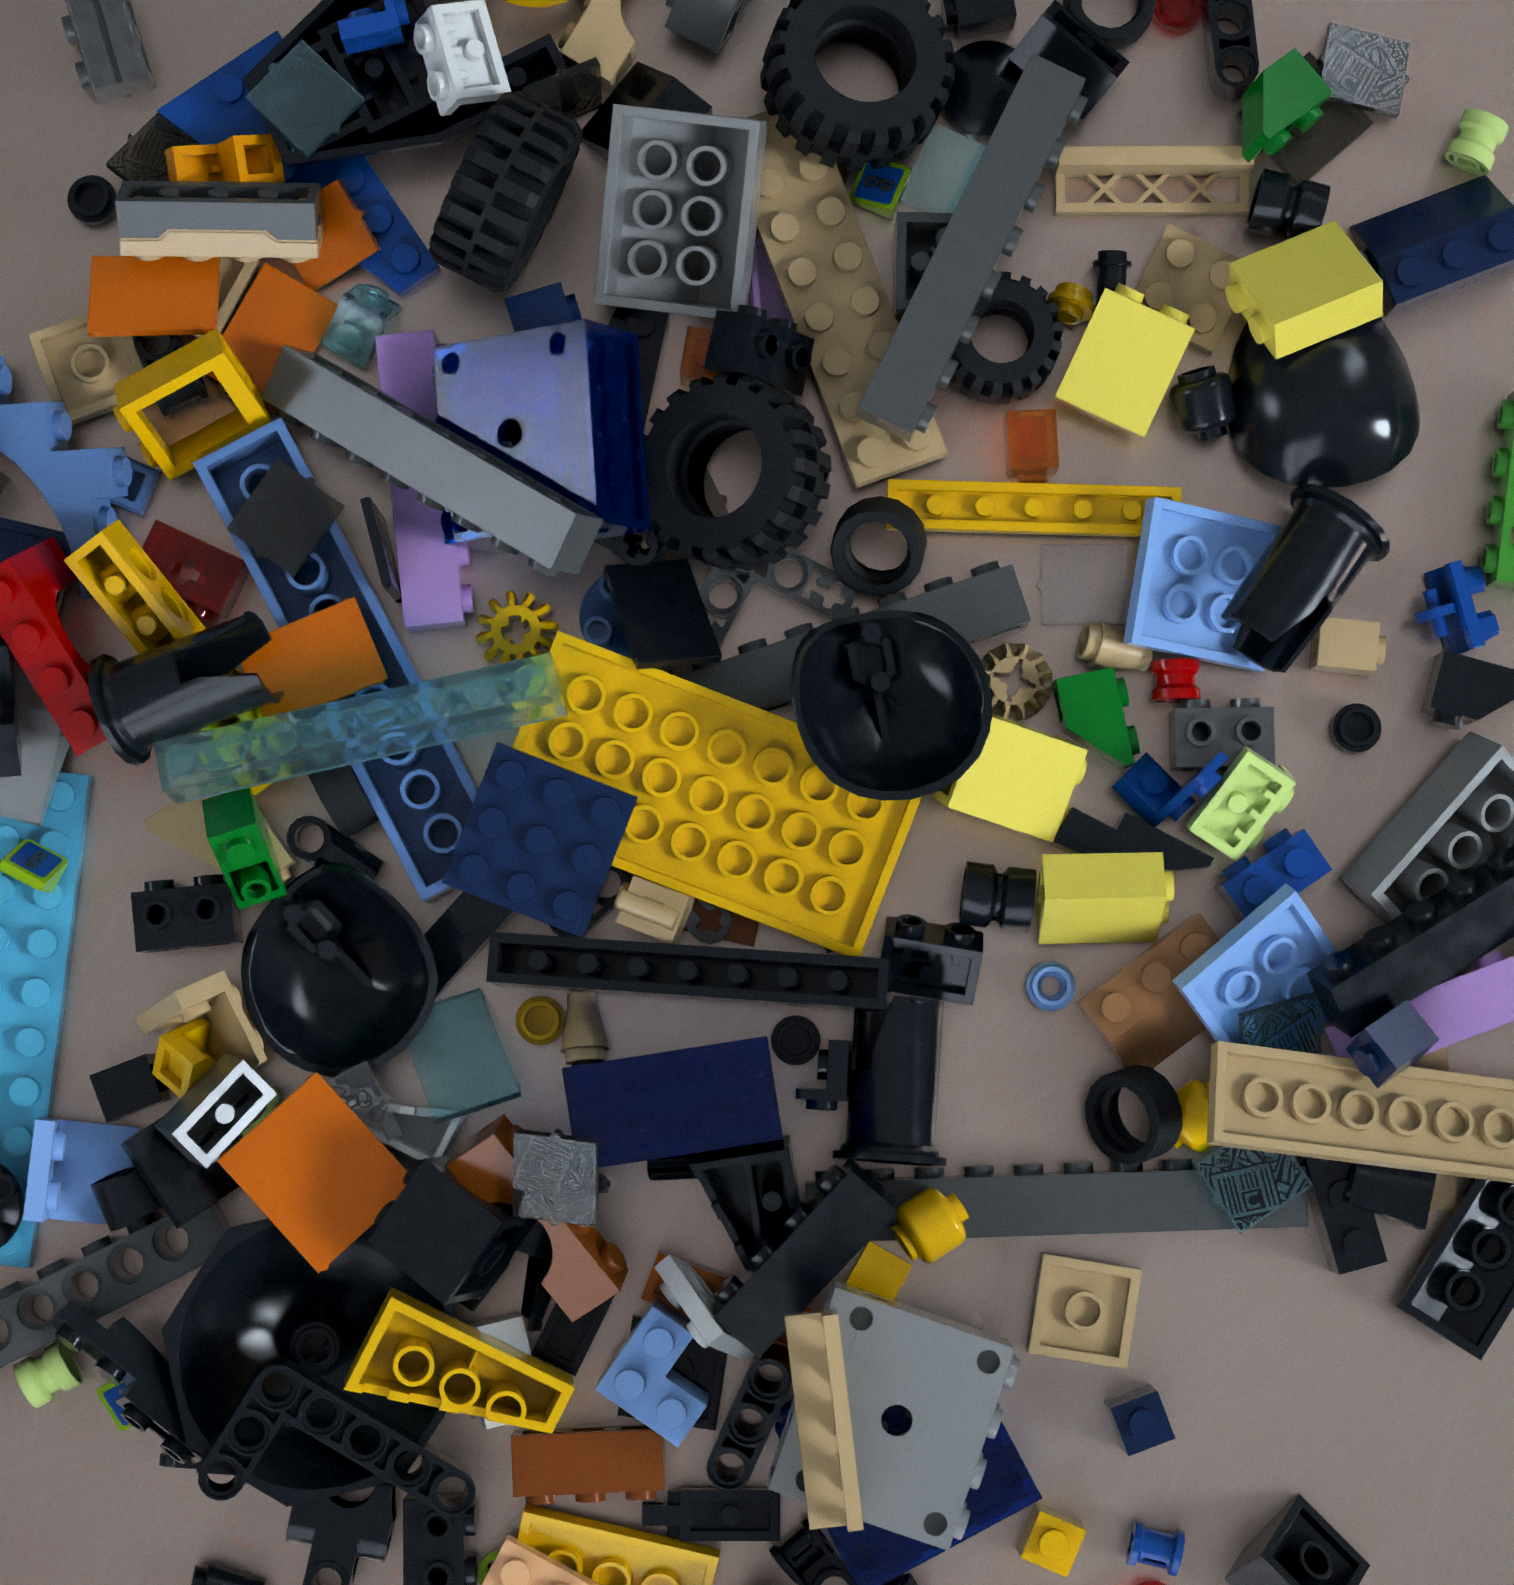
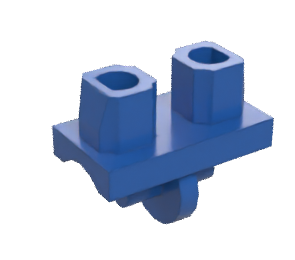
[1414,560,1500,654]

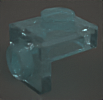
[322,284,400,368]

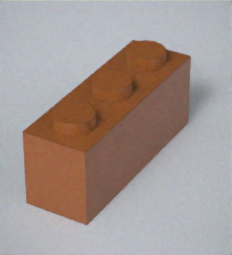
[511,1424,666,1505]

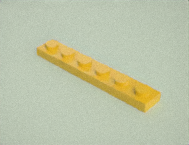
[886,479,1182,537]

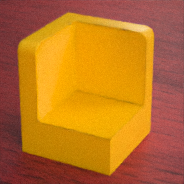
[152,1017,216,1099]

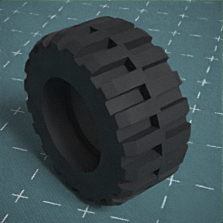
[760,0,955,171]
[429,91,583,292]
[633,373,832,571]

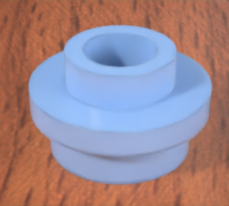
[1026,961,1076,1011]

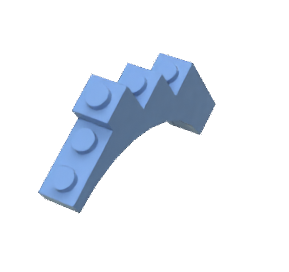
[0,356,132,599]

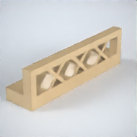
[1054,145,1255,216]
[784,1309,864,1532]

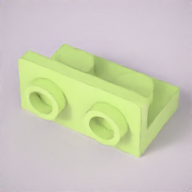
[1186,745,1296,862]

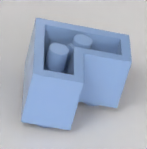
[595,1297,709,1447]

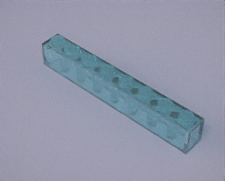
[153,652,568,804]

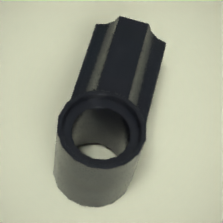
[287,816,385,880]

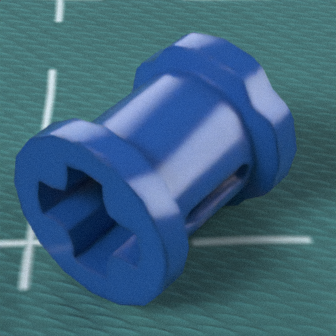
[1126,1521,1185,1576]

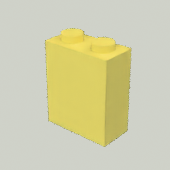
[1225,220,1383,360]
[1055,283,1195,437]
[932,713,1088,843]
[1035,852,1174,944]

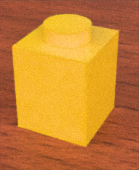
[1016,1502,1087,1578]

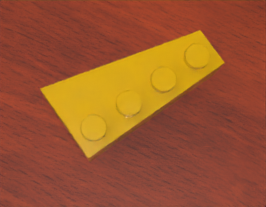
[344,1287,575,1434]

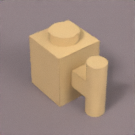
[614,875,696,944]

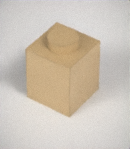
[1309,617,1386,677]

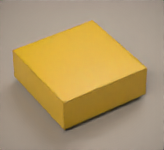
[845,1241,913,1300]

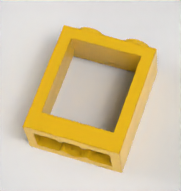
[113,328,272,481]

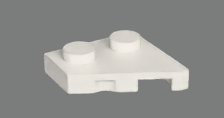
[654,1254,753,1361]

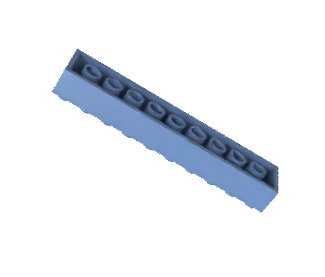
[193,417,479,903]

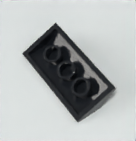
[1395,1178,1514,1360]

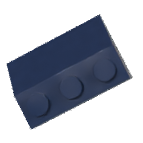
[1349,175,1514,317]

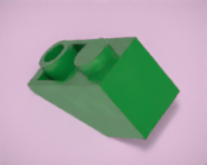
[1242,48,1333,163]
[1052,667,1140,769]
[202,785,287,910]

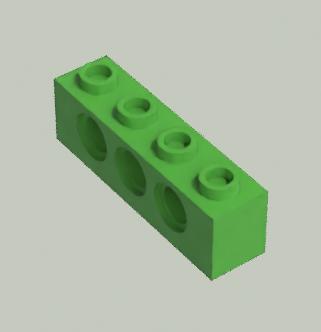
[1480,391,1514,590]

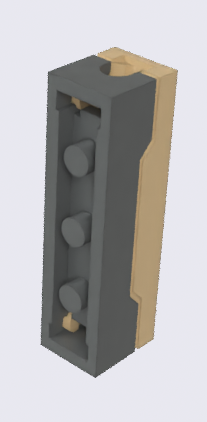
[115,180,324,263]

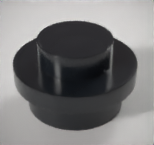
[67,175,117,225]
[1331,703,1381,753]
[771,1016,821,1065]

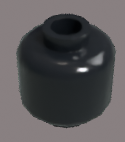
[1170,365,1239,441]

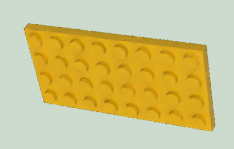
[513,630,922,957]

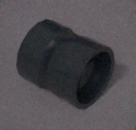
[1246,168,1331,239]
[959,861,1037,933]

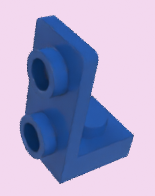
[337,0,410,55]
[1112,751,1228,827]

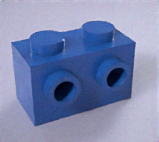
[1214,828,1332,923]

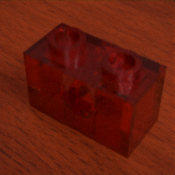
[142,520,250,622]

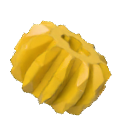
[475,590,559,674]

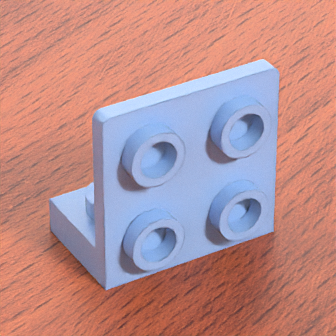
[23,1117,140,1224]

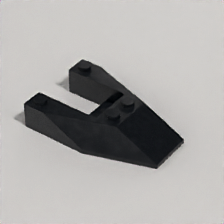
[243,0,575,168]

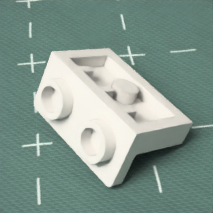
[414,0,511,116]

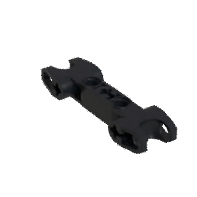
[286,1483,397,1585]

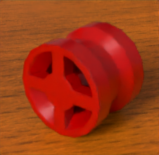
[1151,658,1201,703]

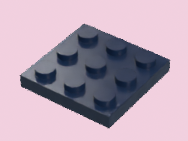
[442,742,638,938]

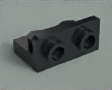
[880,914,983,1005]
[795,1039,851,1111]

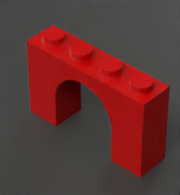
[0,536,106,757]

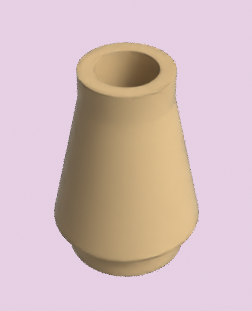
[1077,620,1154,671]
[560,991,610,1066]

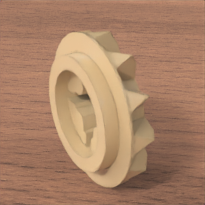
[981,643,1053,721]

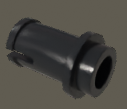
[1093,250,1132,308]

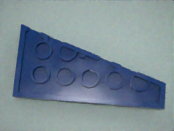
[156,30,441,297]

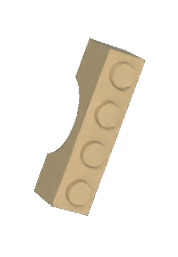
[558,0,637,94]

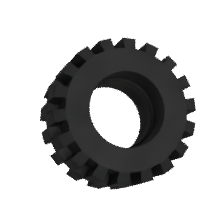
[950,272,1063,405]

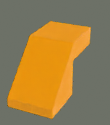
[165,134,285,183]

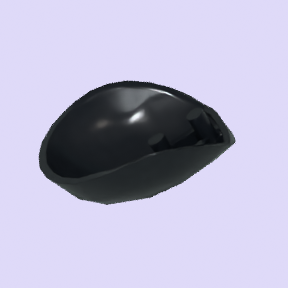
[1228,317,1420,488]
[791,610,992,801]
[241,862,438,1077]

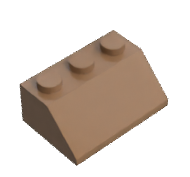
[1075,913,1220,1068]

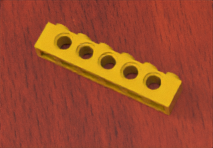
[64,519,305,796]

